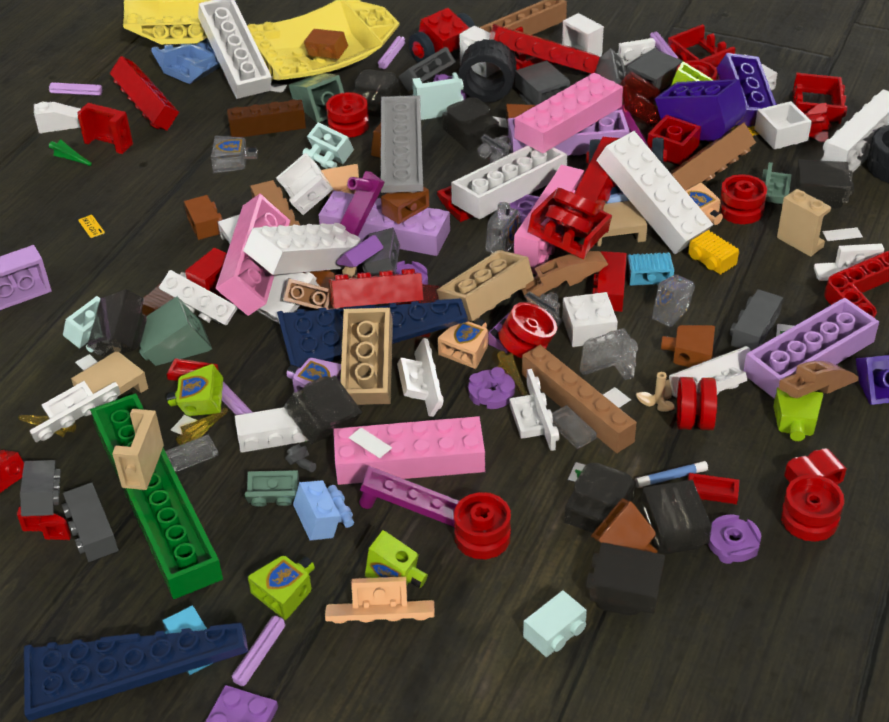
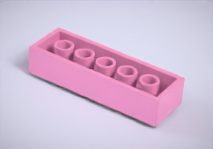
[514,73,623,153]
[514,165,584,275]
[215,194,290,316]
[334,416,485,485]

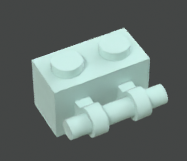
[303,122,354,169]
[63,296,123,352]

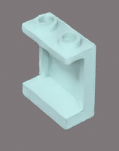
[412,73,464,120]

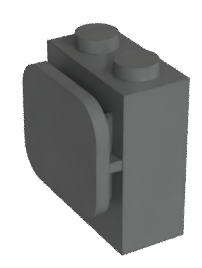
[626,48,683,95]
[515,61,570,106]

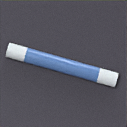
[635,461,708,488]

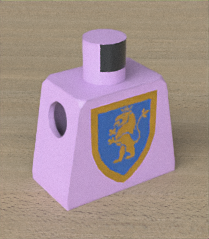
[287,358,341,410]

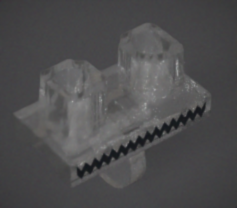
[477,134,511,163]
[525,291,563,326]

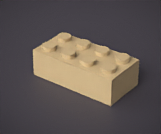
[437,250,534,321]
[340,308,393,405]

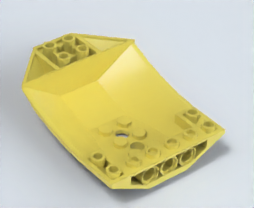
[123,0,211,44]
[247,0,399,80]

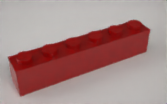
[489,24,600,74]
[110,56,179,130]
[563,137,620,238]

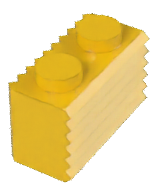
[688,230,739,275]

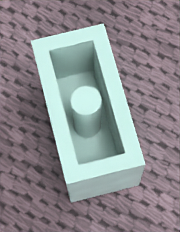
[523,591,586,657]

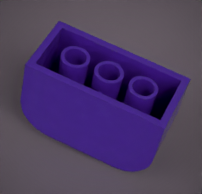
[655,79,747,142]

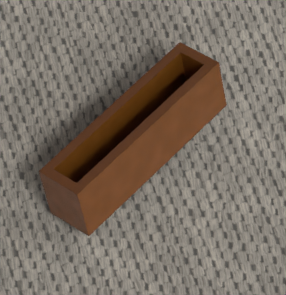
[227,99,306,139]

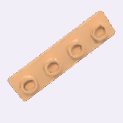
[325,577,434,623]

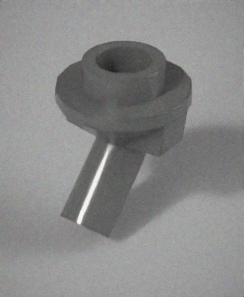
[285,444,316,472]

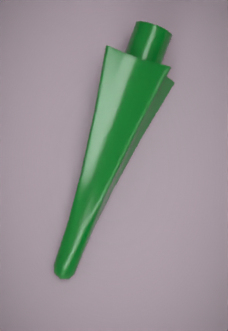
[49,139,92,166]

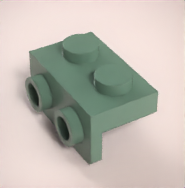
[762,162,792,204]
[245,470,299,507]

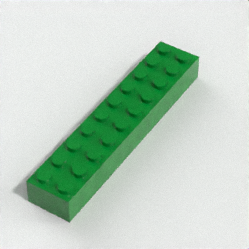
[90,393,223,600]

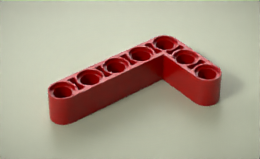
[824,251,889,318]

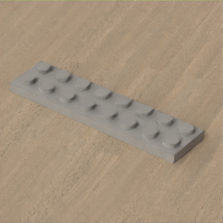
[381,96,423,193]

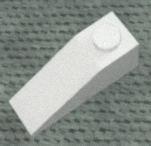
[34,102,81,133]

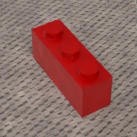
[593,251,627,312]

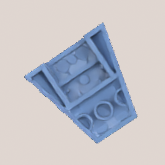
[151,38,221,84]

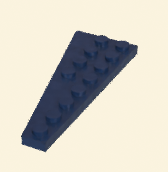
[277,298,468,368]
[24,623,248,721]

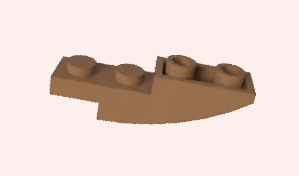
[521,251,608,302]
[283,278,343,310]
[778,361,859,398]

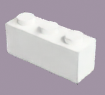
[235,404,312,453]

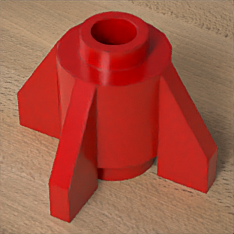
[805,103,831,142]

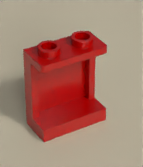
[77,103,133,154]

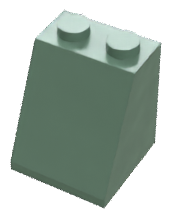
[289,73,344,123]
[133,296,212,366]

